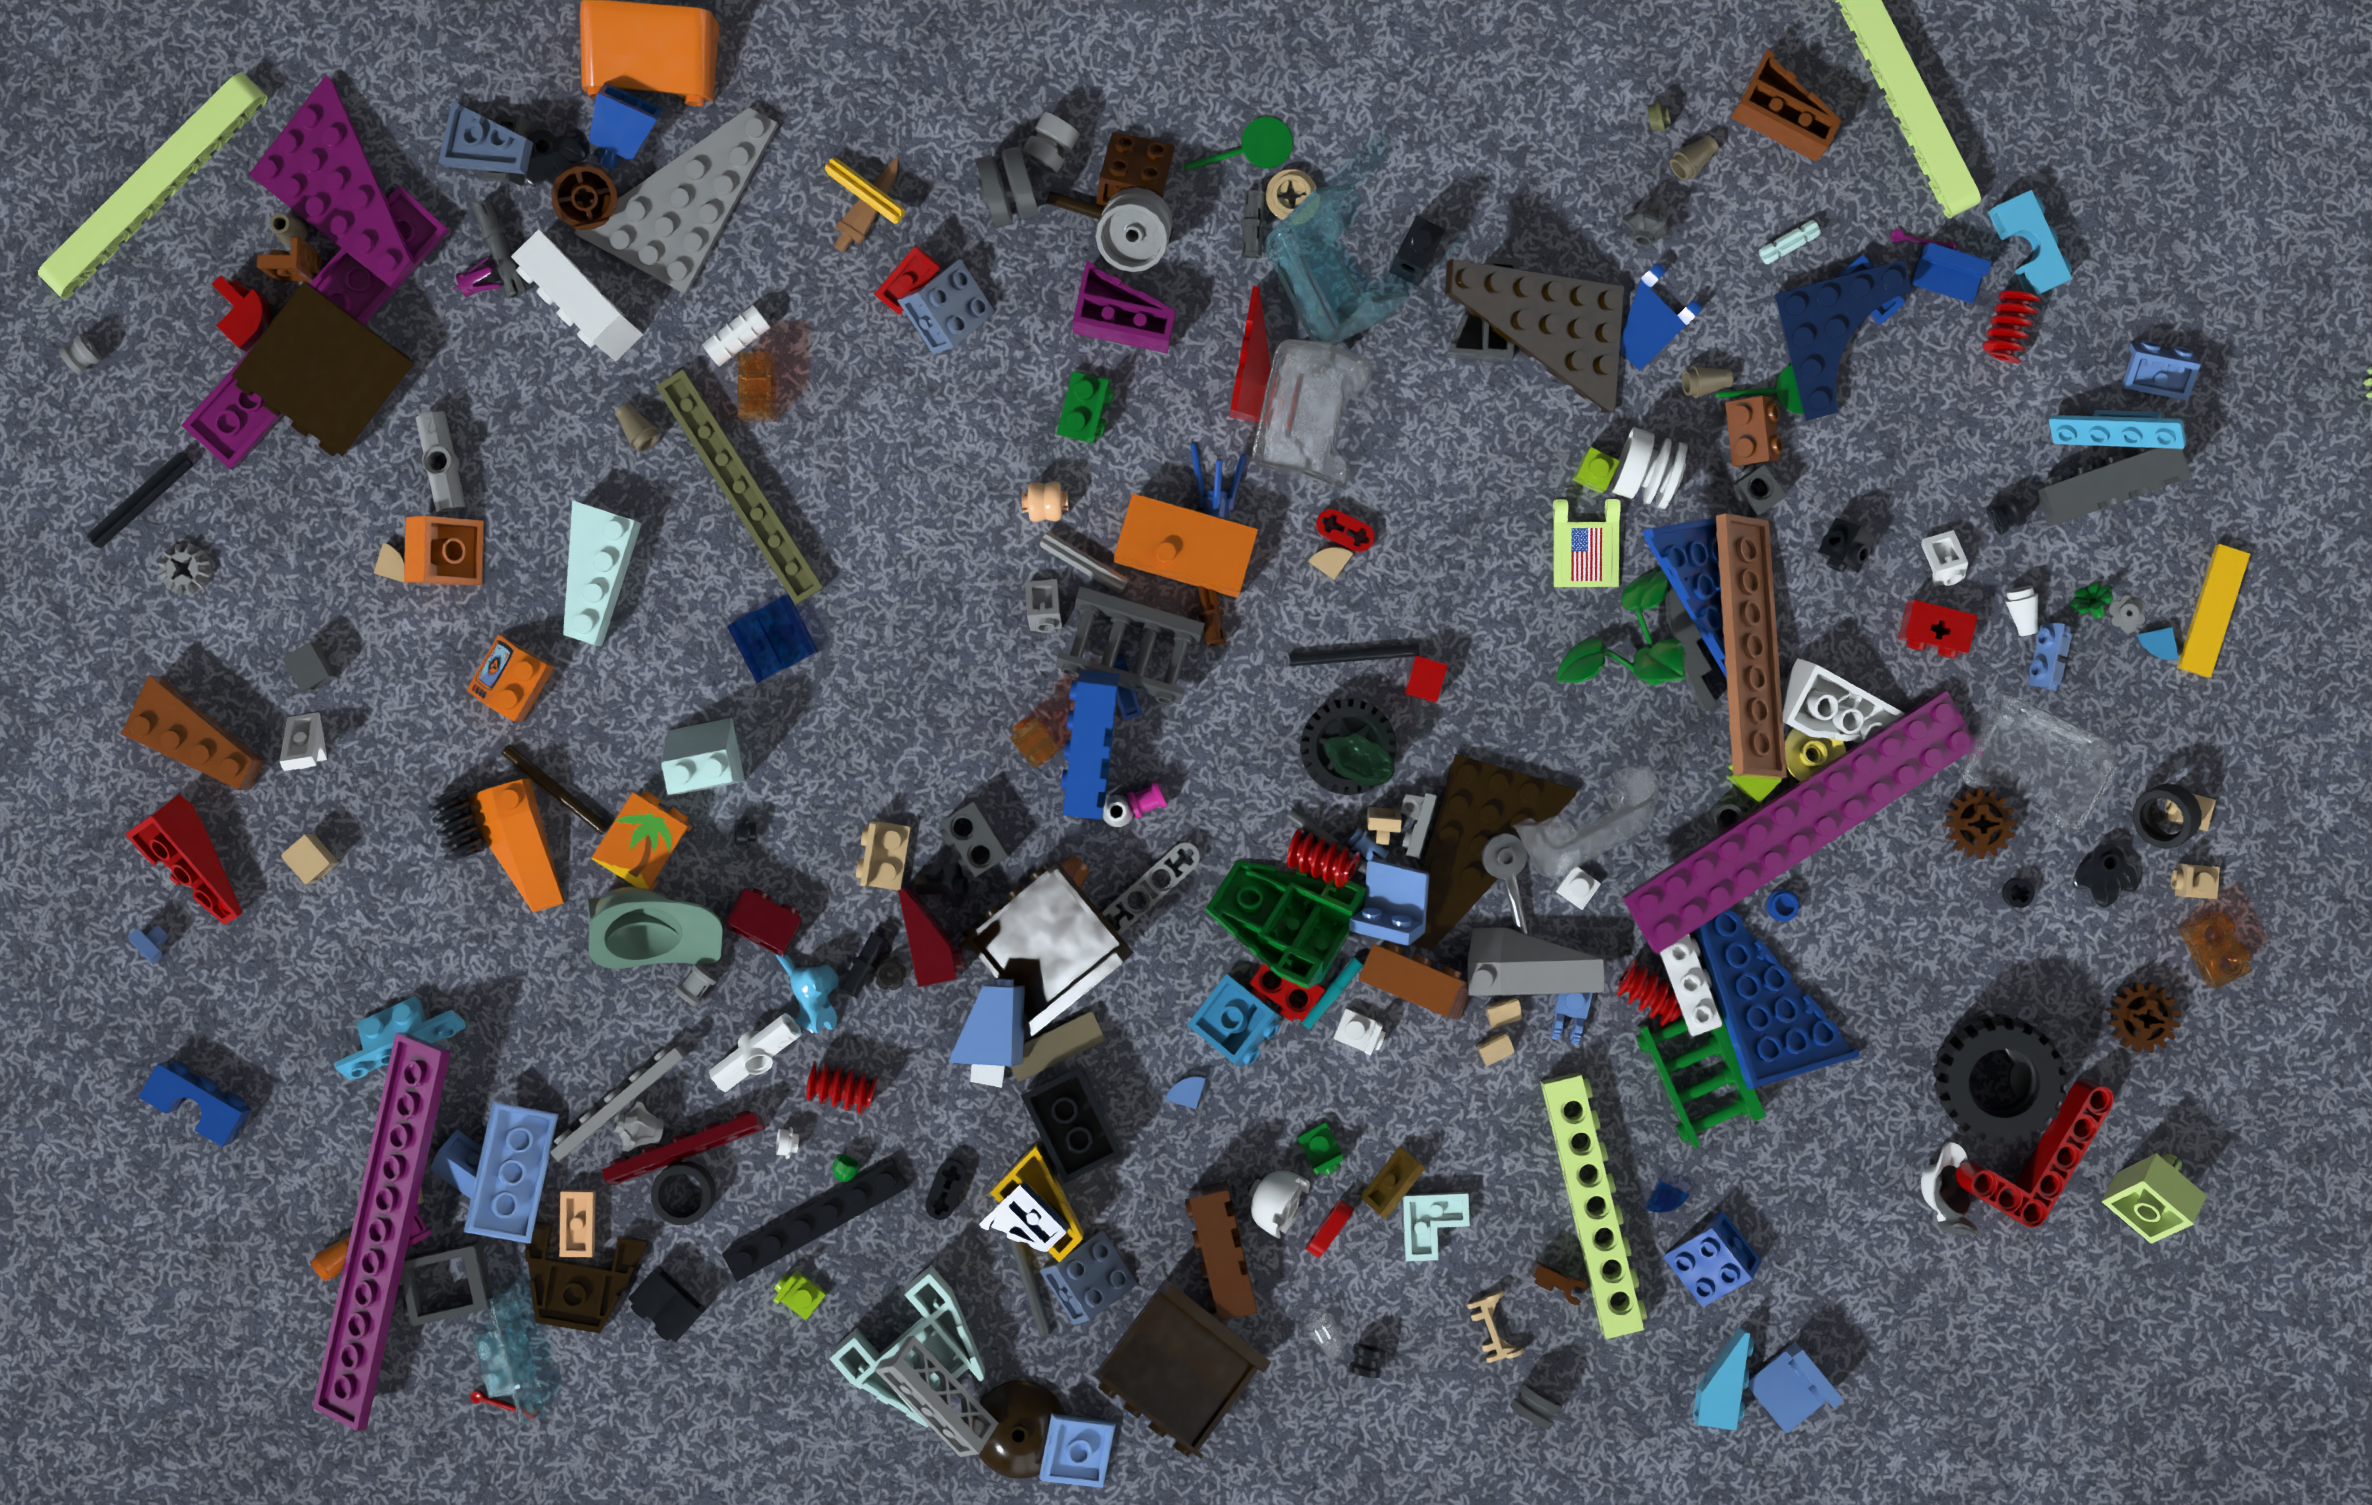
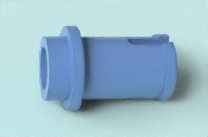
[1346,828,1389,861]

